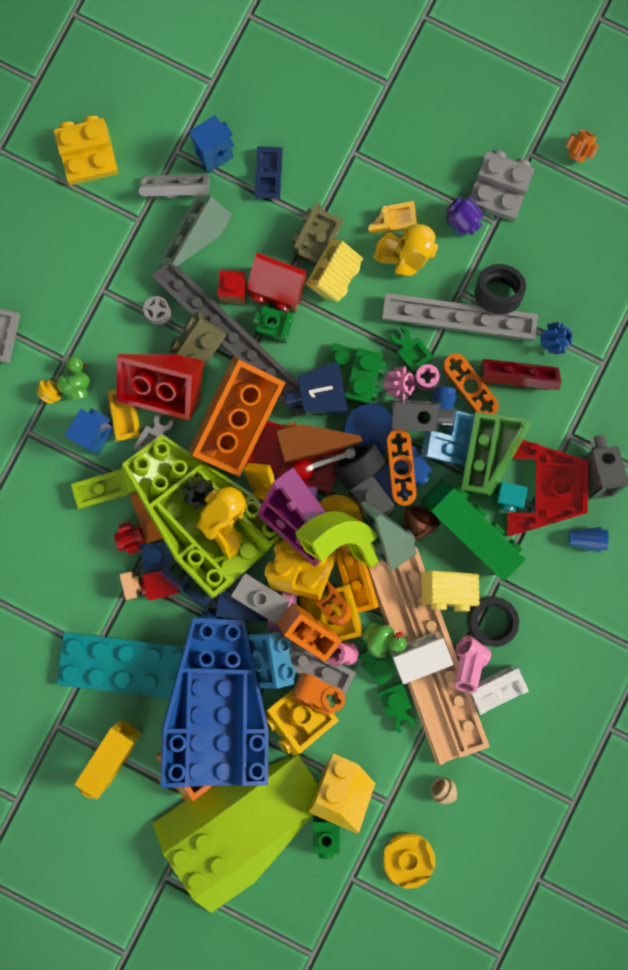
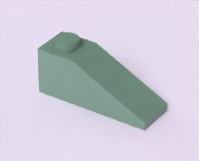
[159,194,232,267]
[360,501,417,571]

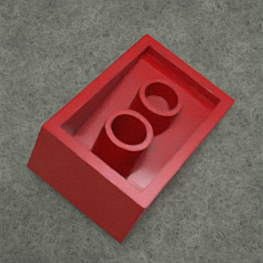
[116,354,203,420]

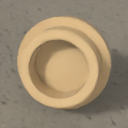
[430,777,457,805]

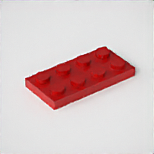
[244,420,345,494]

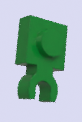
[390,325,434,374]
[357,639,397,686]
[377,682,415,733]

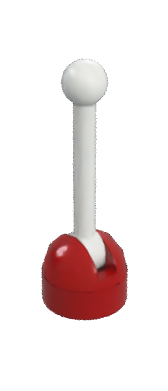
[292,448,355,480]

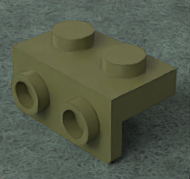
[291,202,344,265]
[169,311,226,369]

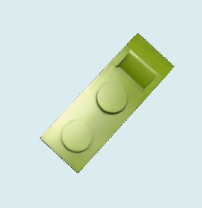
[71,468,137,509]

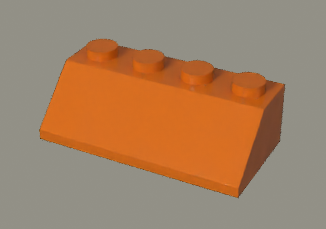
[189,356,286,477]

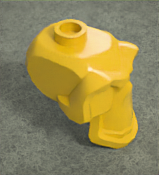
[373,224,438,276]
[195,486,246,559]

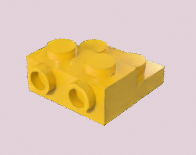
[54,116,119,186]
[265,539,337,601]
[264,688,339,755]

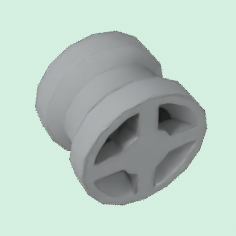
[143,296,171,326]

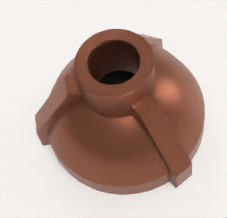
[403,505,440,541]

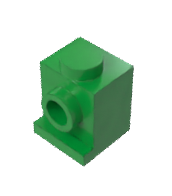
[253,306,293,343]
[313,815,340,859]

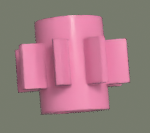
[383,367,416,399]

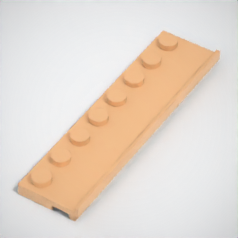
[368,547,490,765]

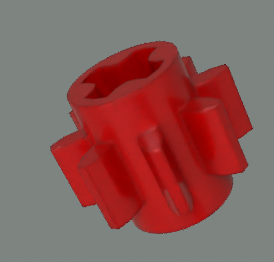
[114,521,146,555]

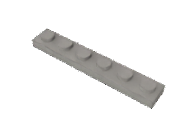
[382,293,538,341]

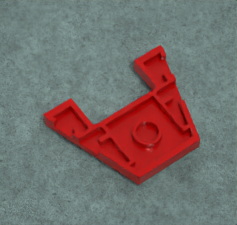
[507,440,588,536]

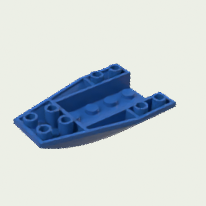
[160,618,268,788]

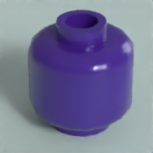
[445,196,483,236]

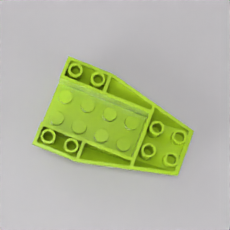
[122,434,282,599]

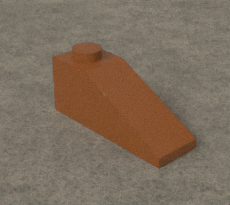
[277,422,362,464]

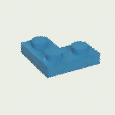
[421,410,475,467]

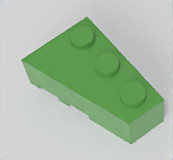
[461,412,531,497]

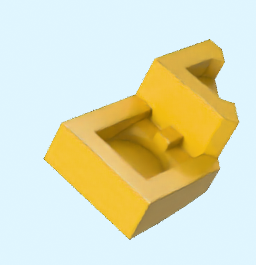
[368,201,417,233]
[243,463,275,502]

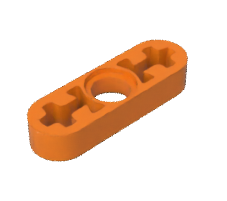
[442,353,499,414]
[386,430,416,506]
[312,580,352,625]

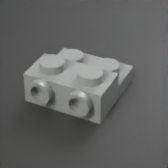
[470,150,535,222]

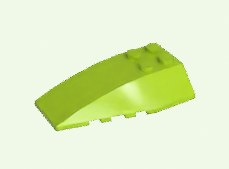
[152,754,318,913]

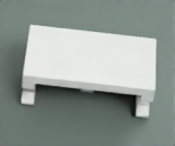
[389,631,453,685]
[470,665,529,715]

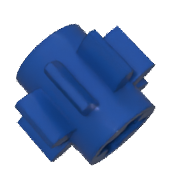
[540,322,573,355]

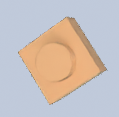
[120,571,141,600]

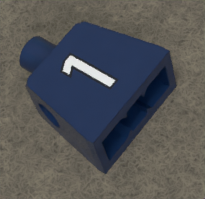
[285,361,348,416]

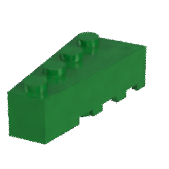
[420,479,526,582]

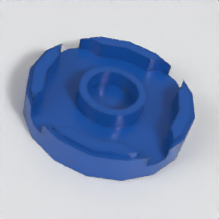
[345,403,395,453]

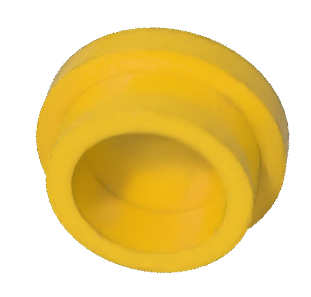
[36,380,62,404]

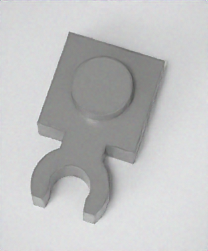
[133,413,174,452]

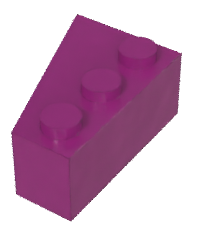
[257,468,326,567]

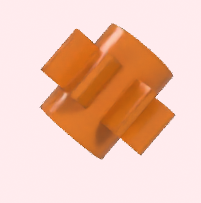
[565,129,598,162]

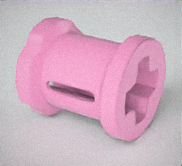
[414,364,440,392]
[327,641,359,666]

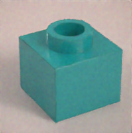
[493,482,528,512]

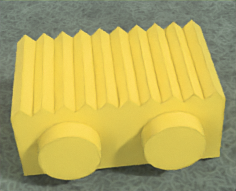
[306,240,363,302]
[421,571,480,612]

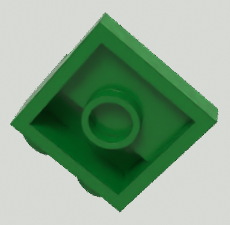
[327,343,386,405]

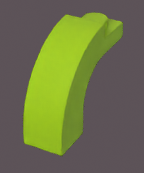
[295,511,379,568]

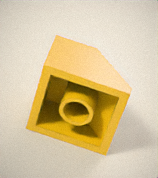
[308,753,375,834]

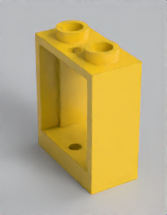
[74,719,143,800]

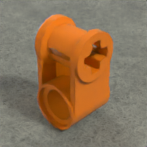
[290,673,345,715]

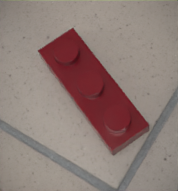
[481,359,562,391]

